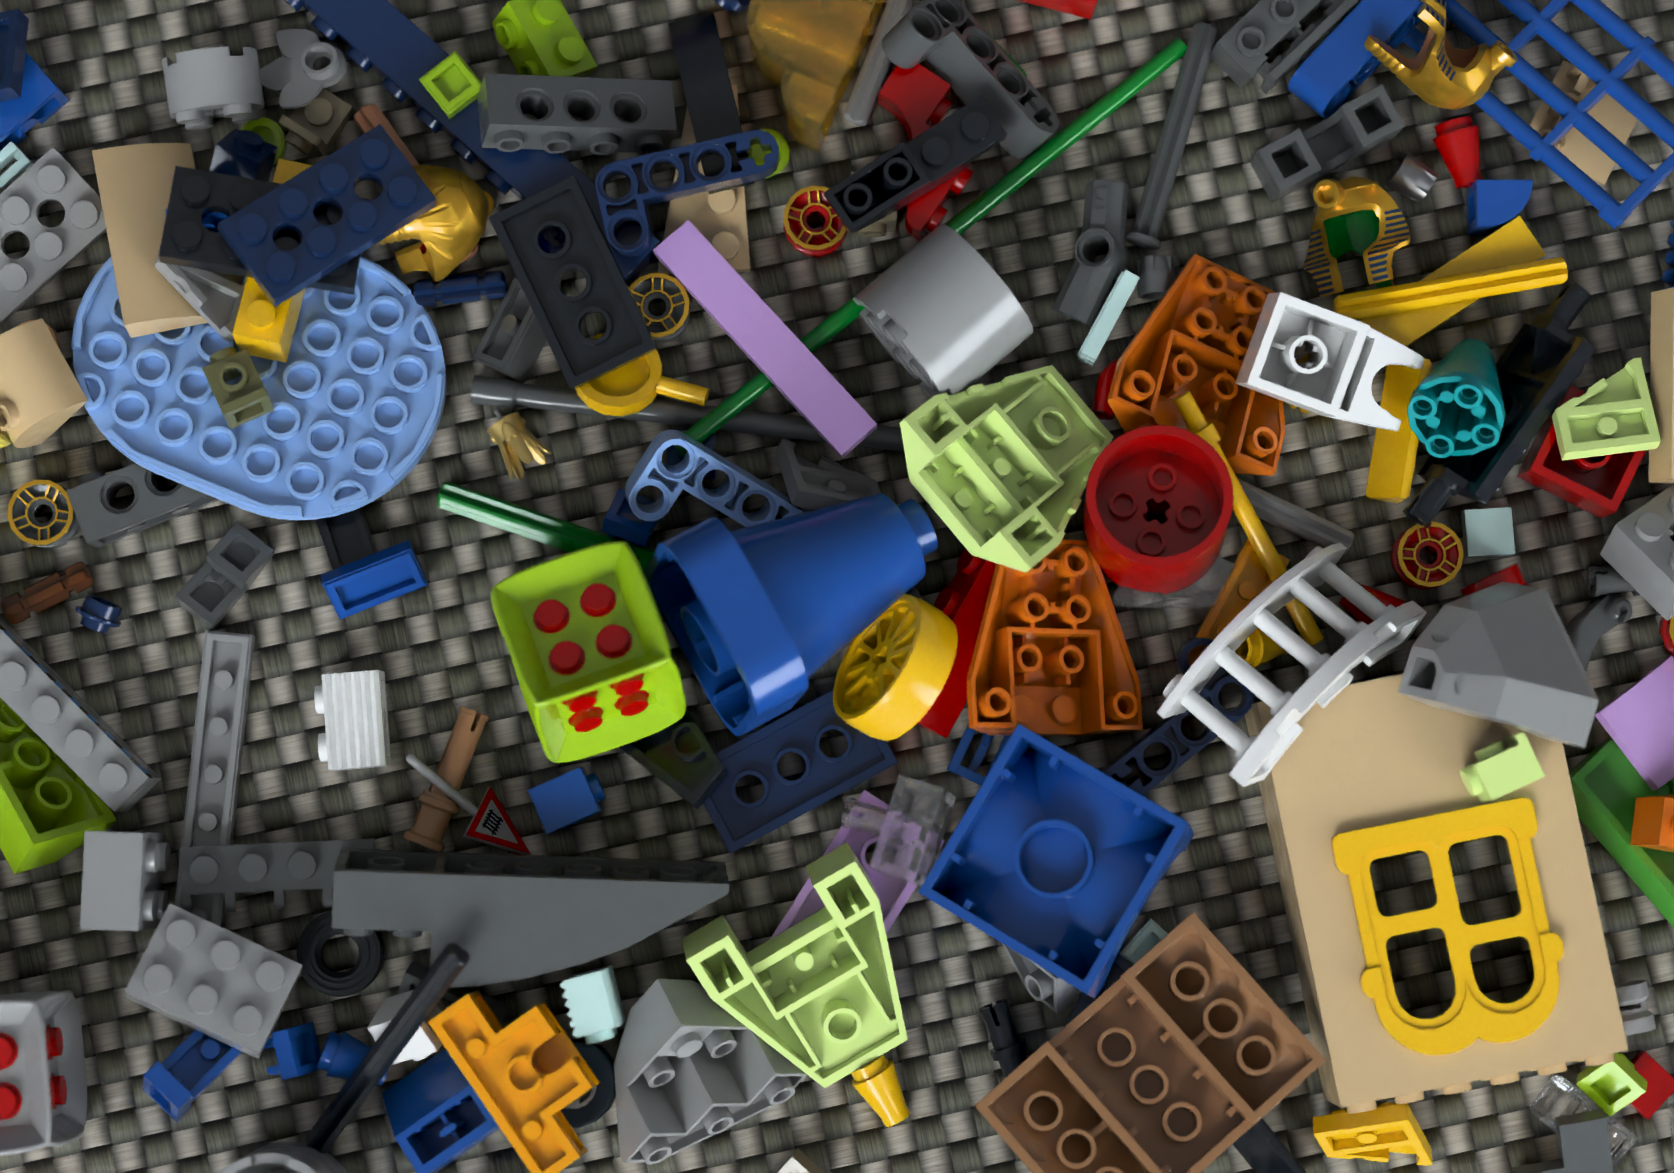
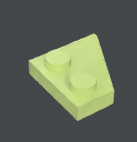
[1552,357,1661,461]

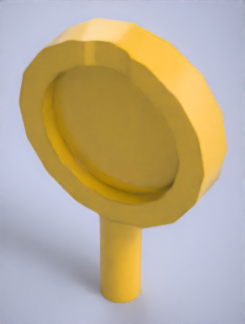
[576,333,709,416]

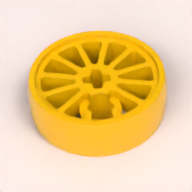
[833,594,958,741]

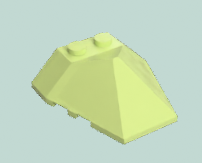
[900,365,1113,573]

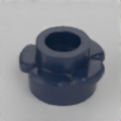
[76,594,123,634]

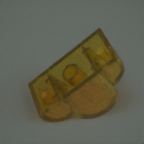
[747,0,885,153]

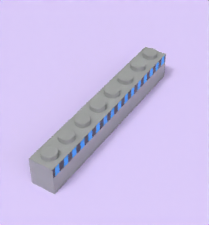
[0,617,161,812]

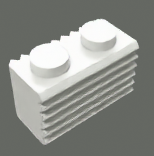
[314,670,392,771]

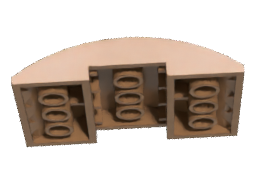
[974,912,1326,1173]

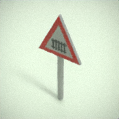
[406,754,531,855]

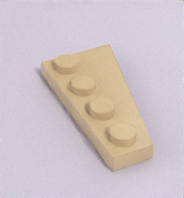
[657,84,751,277]

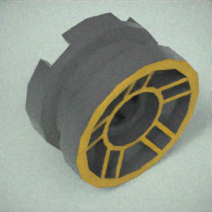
[629,273,691,343]
[7,480,80,549]

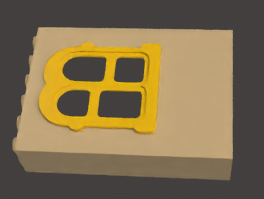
[1245,674,1628,1113]

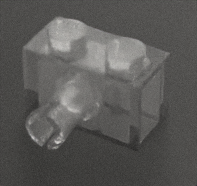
[841,775,956,887]

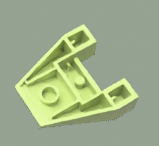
[682,842,908,1088]

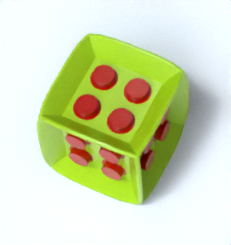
[491,541,686,763]

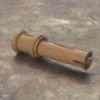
[402,706,489,852]

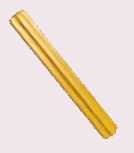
[1333,257,1568,320]

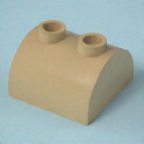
[0,318,88,448]

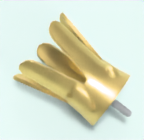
[487,410,552,479]

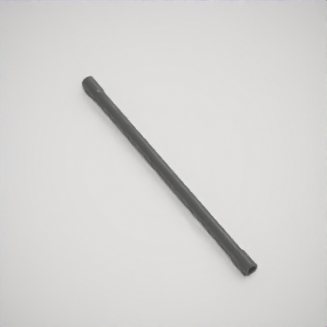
[471,376,904,452]

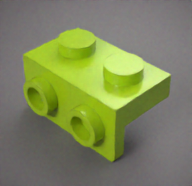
[492,0,598,77]

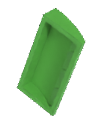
[1569,736,1674,928]

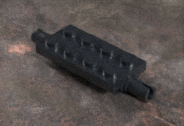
[1403,281,1596,528]

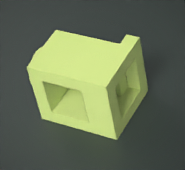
[1460,731,1545,802]

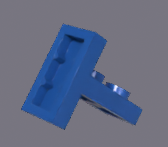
[143,1030,243,1123]

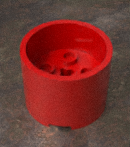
[1083,425,1234,595]

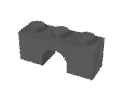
[1250,84,1405,203]

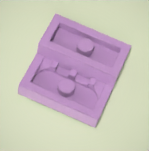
[1595,656,1674,791]

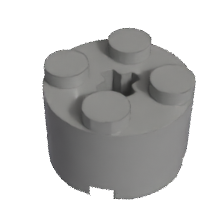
[162,46,265,130]

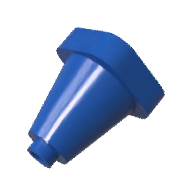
[646,493,938,736]

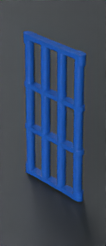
[1400,0,1674,229]

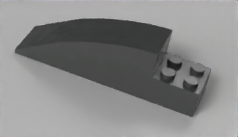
[332,849,729,988]

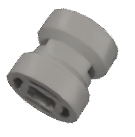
[1614,980,1657,1036]

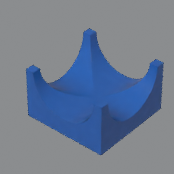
[918,723,1194,999]

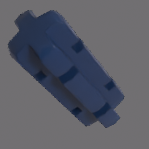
[414,270,507,307]

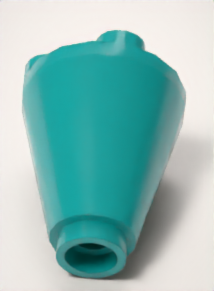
[1407,339,1506,458]

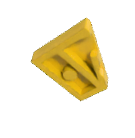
[1313,1102,1433,1166]

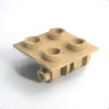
[1530,60,1638,185]

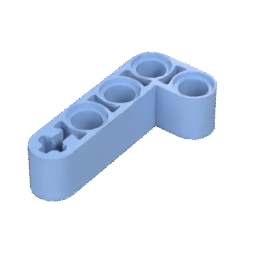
[625,430,807,527]

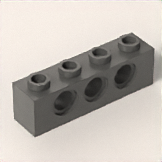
[477,73,677,156]
[66,458,219,548]

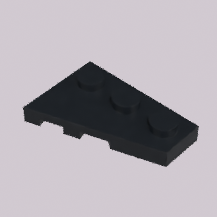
[618,707,728,810]

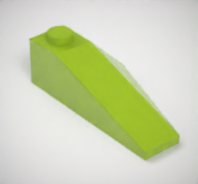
[0,698,117,874]

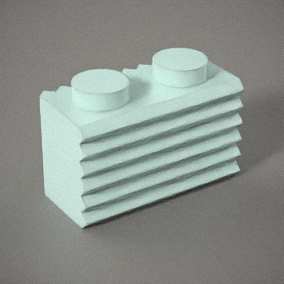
[559,965,626,1045]

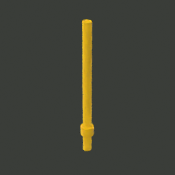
[1173,391,1324,646]

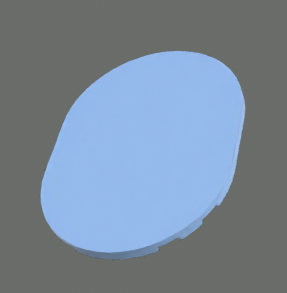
[71,231,446,520]

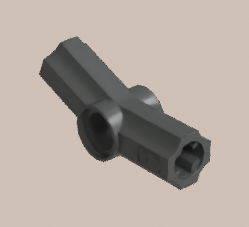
[1052,179,1130,327]

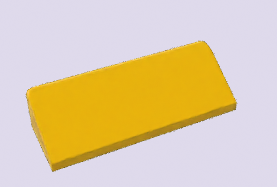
[1365,358,1432,504]

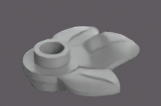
[260,28,347,109]

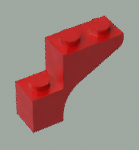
[877,64,974,241]

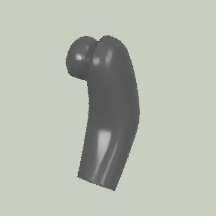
[1566,594,1632,671]

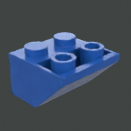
[382,1049,500,1173]

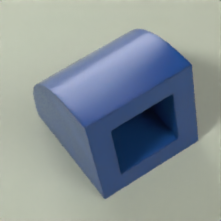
[1466,180,1533,235]

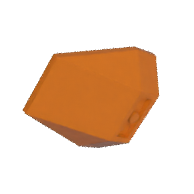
[1107,254,1286,476]
[967,539,1143,737]

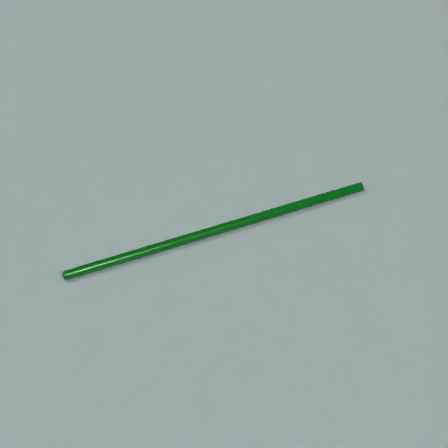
[673,37,1187,457]

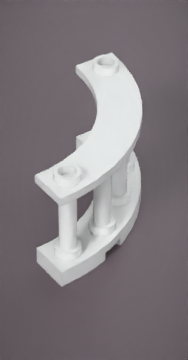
[1157,542,1427,787]

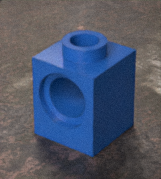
[528,767,606,834]

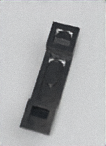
[668,12,755,194]

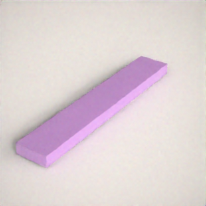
[653,220,877,459]

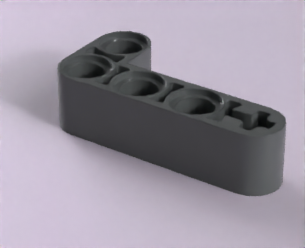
[882,0,1059,159]

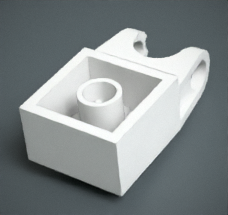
[1235,292,1425,431]

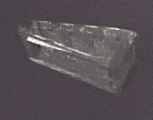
[1528,1074,1638,1170]

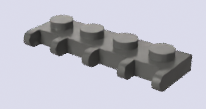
[179,838,375,913]

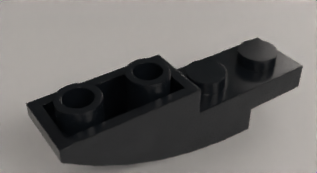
[823,95,1007,234]

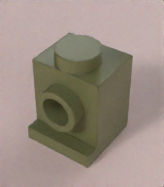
[202,347,274,430]

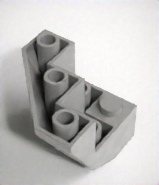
[1398,582,1599,748]
[614,979,807,1165]

